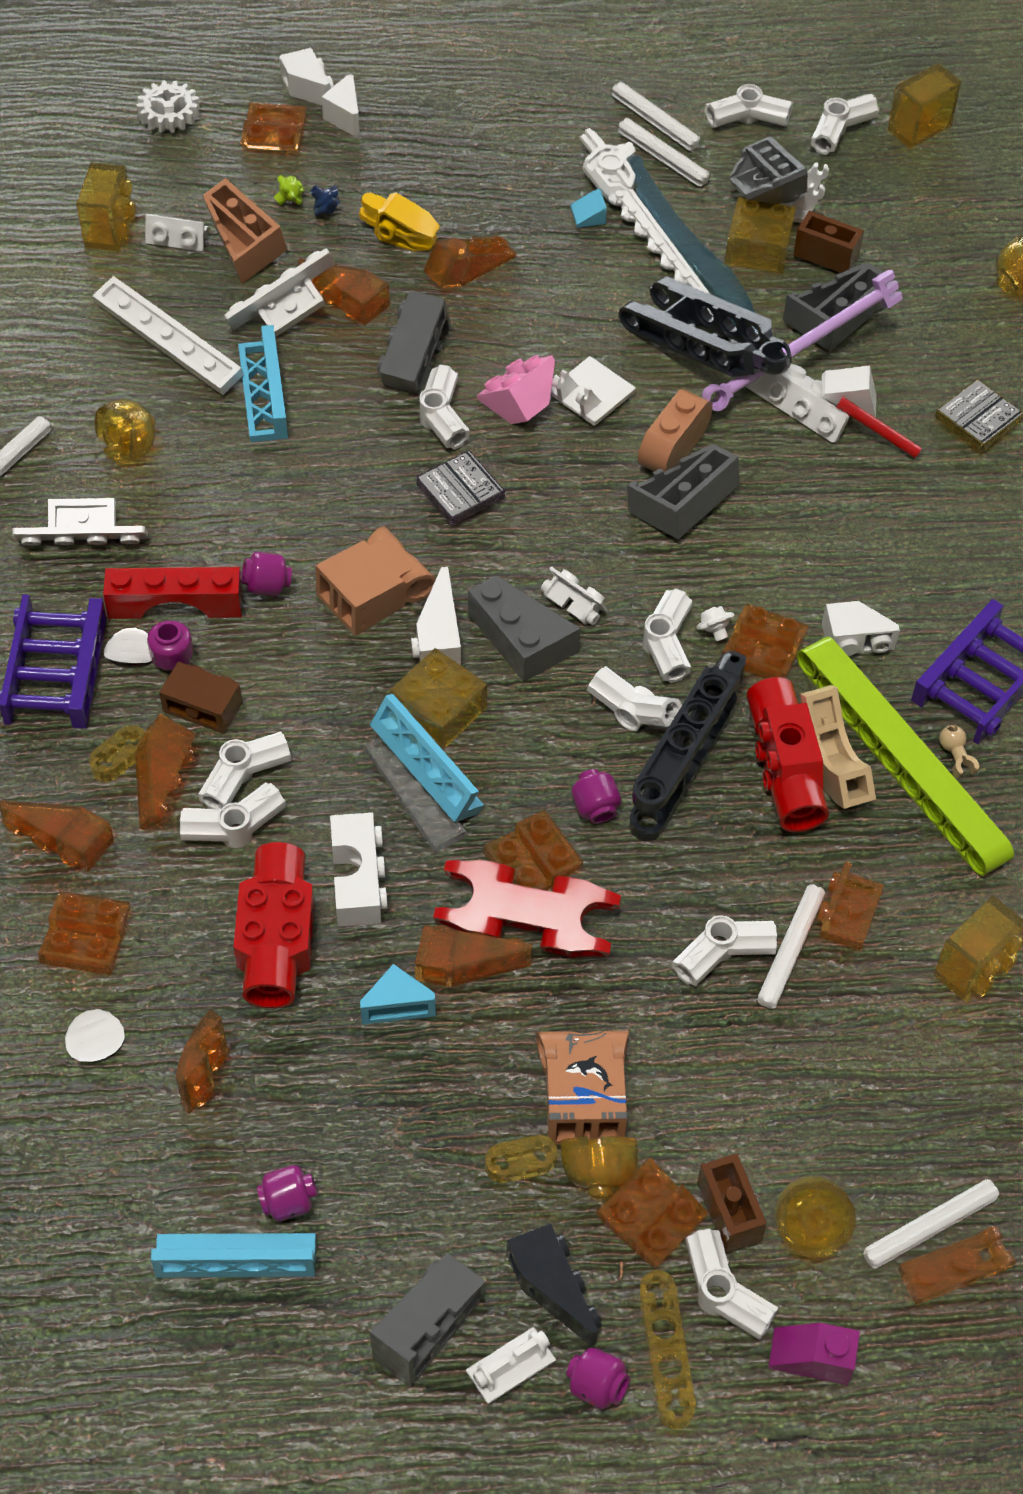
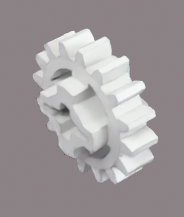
[137,81,200,133]

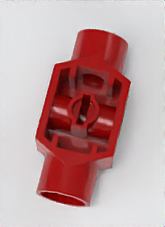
[746,677,829,832]
[233,842,315,1008]

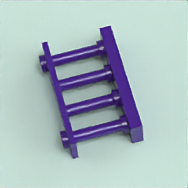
[0,594,107,729]
[911,599,1023,745]

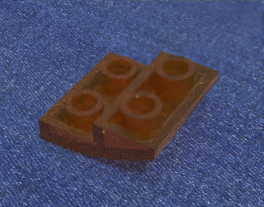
[240,102,307,152]
[721,603,809,678]
[483,810,583,891]
[38,891,130,975]
[176,1010,228,1114]
[594,1157,708,1268]

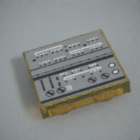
[935,379,1023,452]

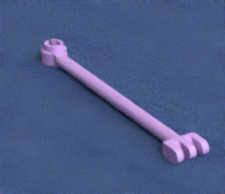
[702,270,903,411]

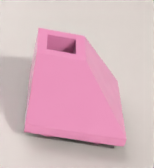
[476,355,555,424]

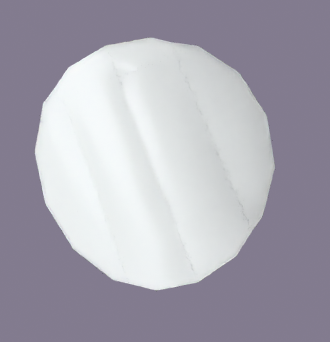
[104,628,151,663]
[65,1009,125,1062]

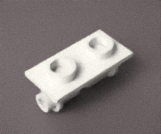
[145,214,209,252]
[541,567,609,625]
[466,1327,556,1404]

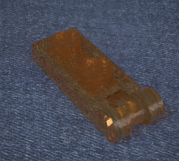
[898,1226,1016,1305]

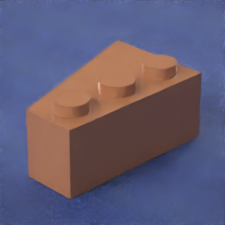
[203,178,288,284]

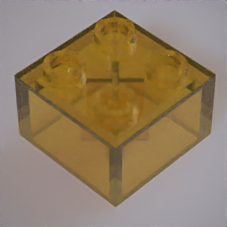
[887,63,962,149]
[76,162,136,252]
[724,197,796,274]
[390,648,487,750]
[933,895,1023,1003]

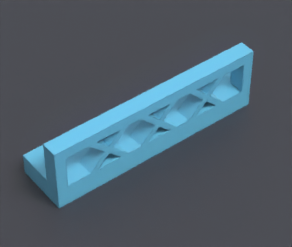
[238,325,288,443]
[370,694,484,823]
[151,1233,316,1278]

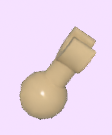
[939,725,979,779]

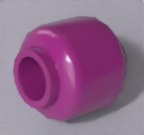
[241,551,292,597]
[147,620,193,671]
[571,769,622,824]
[257,1165,318,1222]
[566,1347,630,1410]

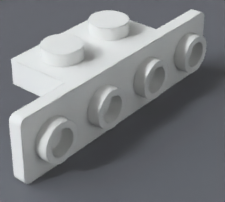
[224,248,335,337]
[745,364,849,443]
[13,498,148,546]

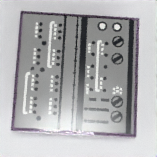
[416,450,505,526]

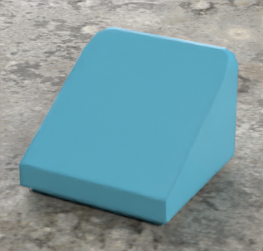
[570,189,606,228]

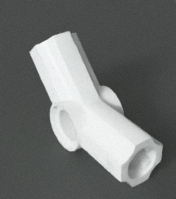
[705,84,793,128]
[811,94,879,155]
[419,364,470,450]
[643,588,692,683]
[587,666,682,731]
[198,732,291,809]
[180,782,286,848]
[672,915,777,986]
[685,1228,778,1340]

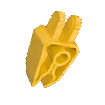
[359,192,440,251]

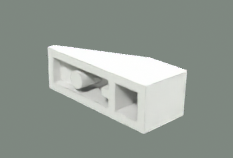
[411,567,461,671]

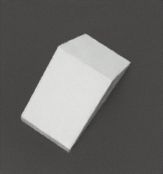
[322,75,359,136]
[821,366,877,418]

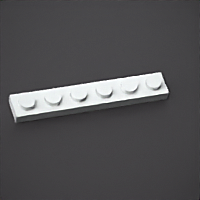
[92,276,244,395]

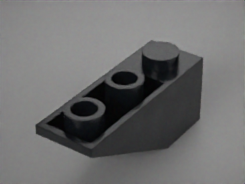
[506,1223,602,1346]

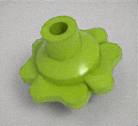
[274,175,304,205]

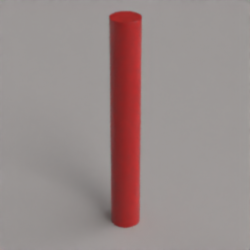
[836,397,922,458]

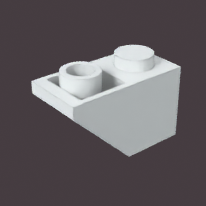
[279,48,334,105]
[822,601,900,656]

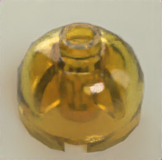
[996,235,1023,297]
[94,399,155,465]
[561,1136,638,1197]
[775,1175,856,1259]

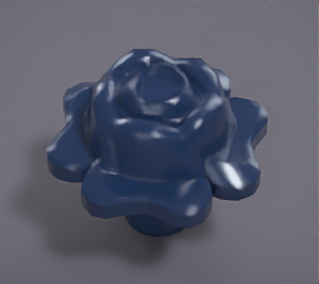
[310,185,340,216]

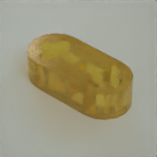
[89,725,148,782]
[485,1135,557,1183]

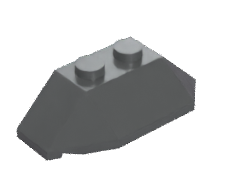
[729,136,808,204]

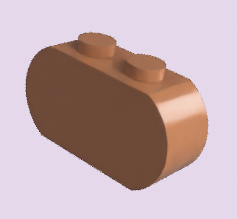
[638,389,713,472]

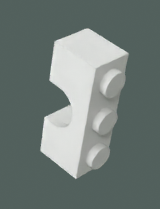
[330,812,388,927]

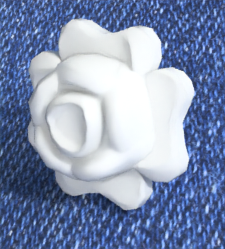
[696,606,735,641]

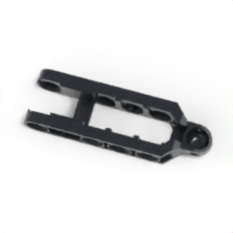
[618,276,792,377]
[629,650,746,841]

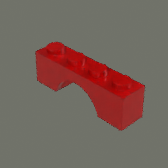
[103,567,243,619]

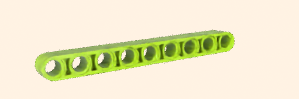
[797,636,1014,876]

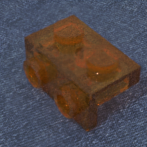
[817,861,884,951]

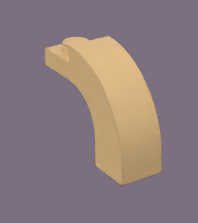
[800,685,876,809]

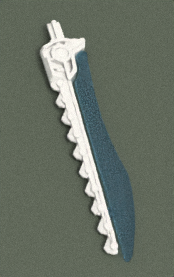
[580,128,759,344]

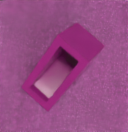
[768,1322,860,1386]

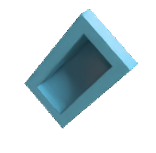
[360,964,436,1025]

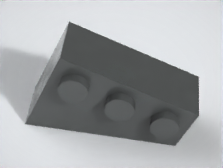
[783,263,890,352]
[377,290,452,395]
[626,444,740,540]
[468,576,581,682]
[370,1253,485,1388]

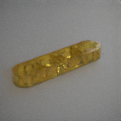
[639,1270,696,1430]

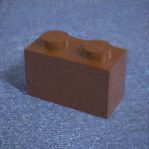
[793,210,864,273]
[159,661,242,734]
[697,1153,767,1253]

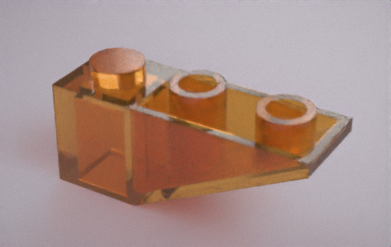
[423,235,518,288]
[297,258,390,326]
[135,713,196,830]
[0,800,114,872]
[415,925,532,987]

